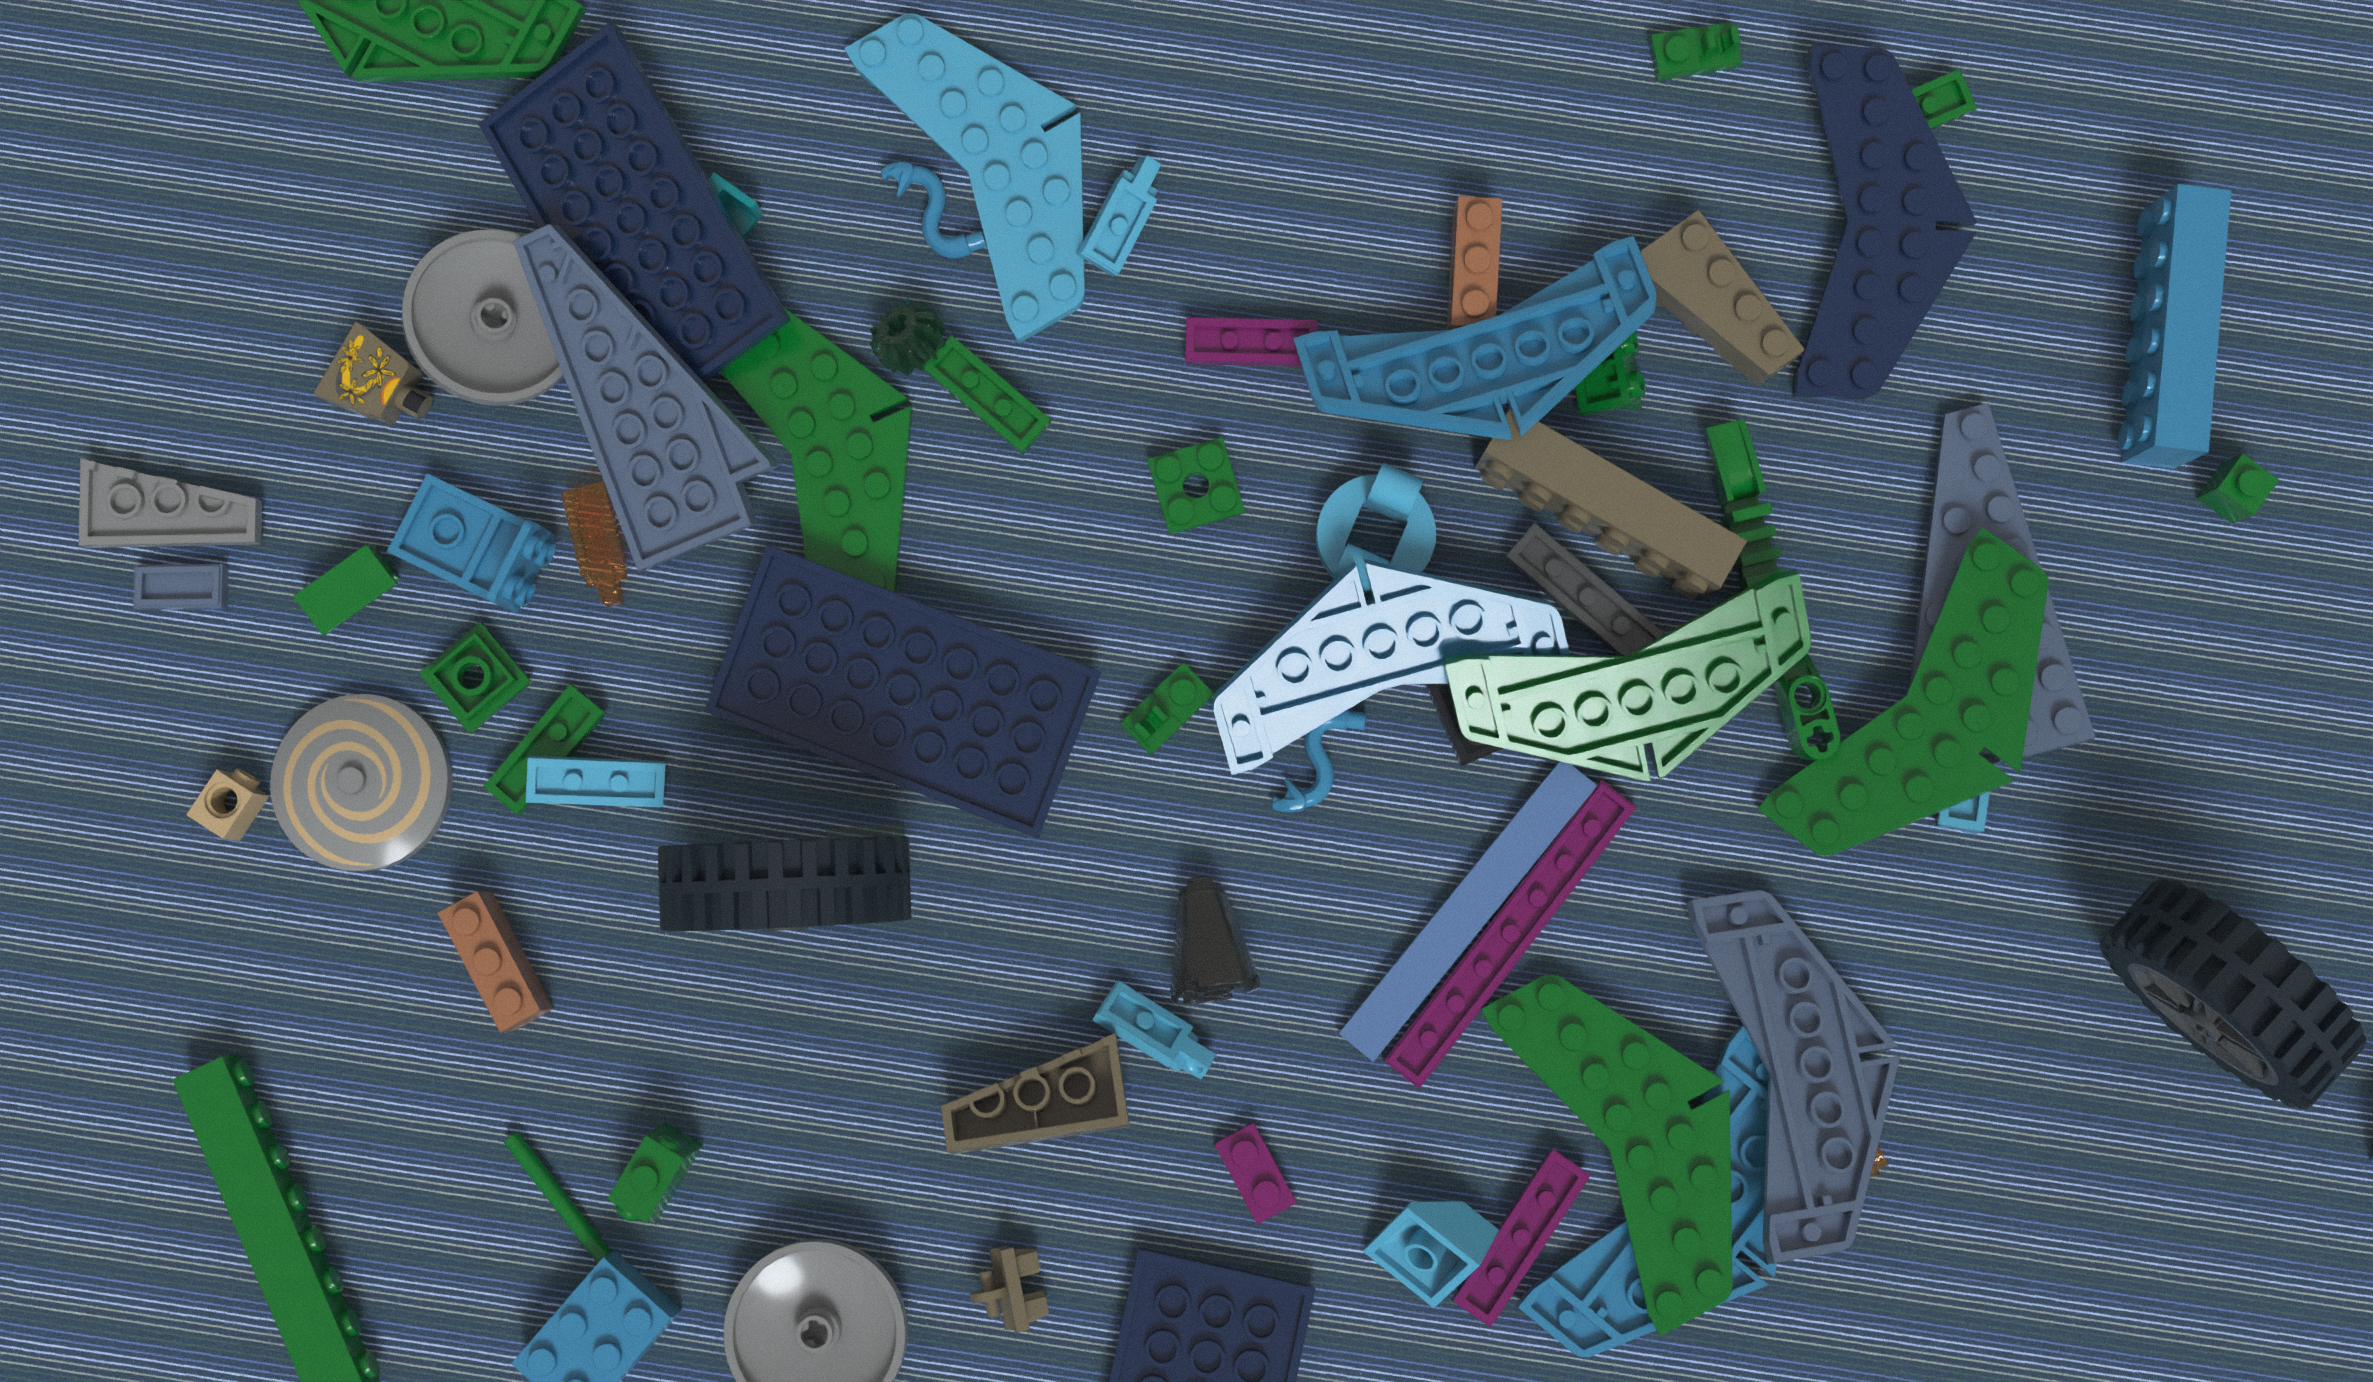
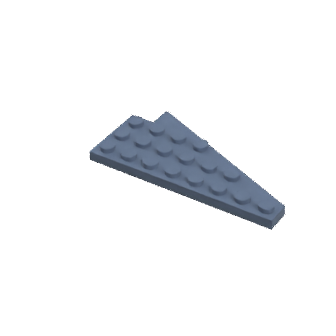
[513,224,778,571]
[1909,403,2096,765]

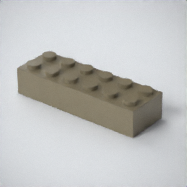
[1474,409,1747,600]

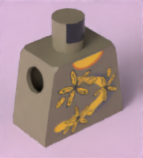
[313,321,432,425]

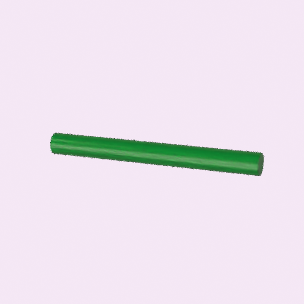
[503,1131,612,1264]

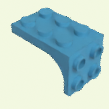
[387,473,557,614]

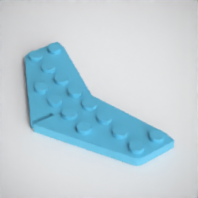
[844,13,1085,344]

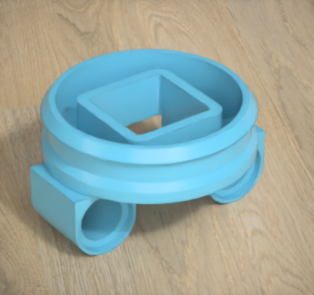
[1316,462,1436,599]

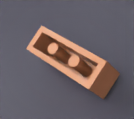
[1446,196,1502,330]
[438,891,554,1033]

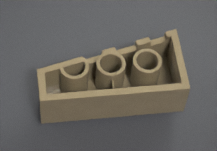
[941,1033,1130,1155]

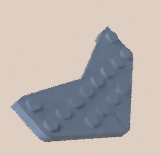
[1686,890,1901,1264]

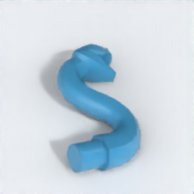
[881,162,987,259]
[1272,708,1367,813]

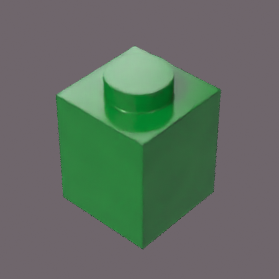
[2197,454,2279,524]

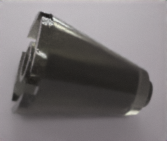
[1170,876,1261,1004]

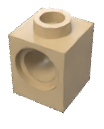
[186,768,269,841]

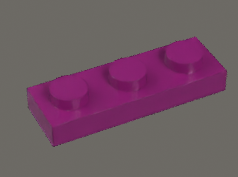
[1185,317,1318,367]

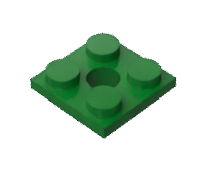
[1147,437,1245,535]
[419,622,532,734]

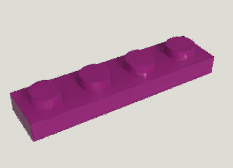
[1451,1148,1591,1327]

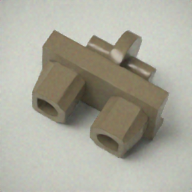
[970,1245,1049,1333]

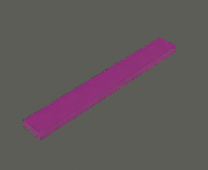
[1383,780,1637,1089]

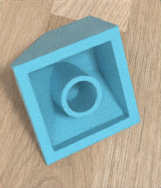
[1363,1201,1499,1308]

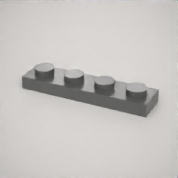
[1504,523,1665,656]

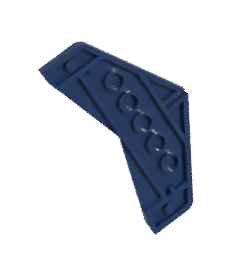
[1793,45,1977,399]

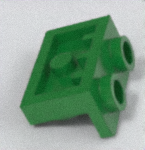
[1575,331,1646,416]

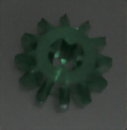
[869,298,946,376]

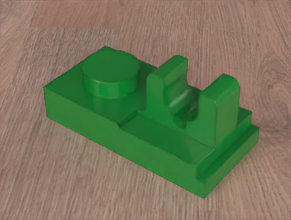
[1648,22,1742,82]
[1120,662,1214,756]

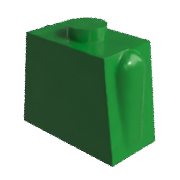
[607,1122,703,1223]

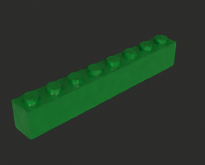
[172,1054,380,1382]

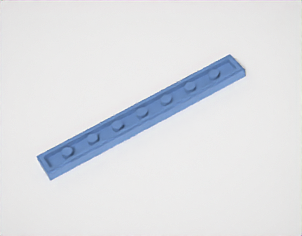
[1338,761,1597,1062]

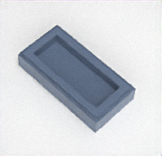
[133,564,228,610]

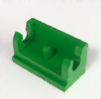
[293,544,400,636]

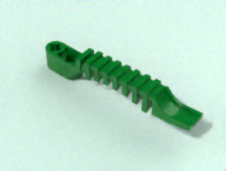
[1704,419,1841,760]

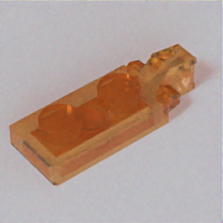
[561,481,628,608]

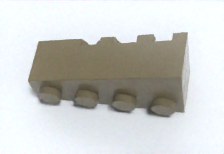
[1640,210,1805,387]

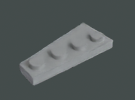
[78,458,262,548]

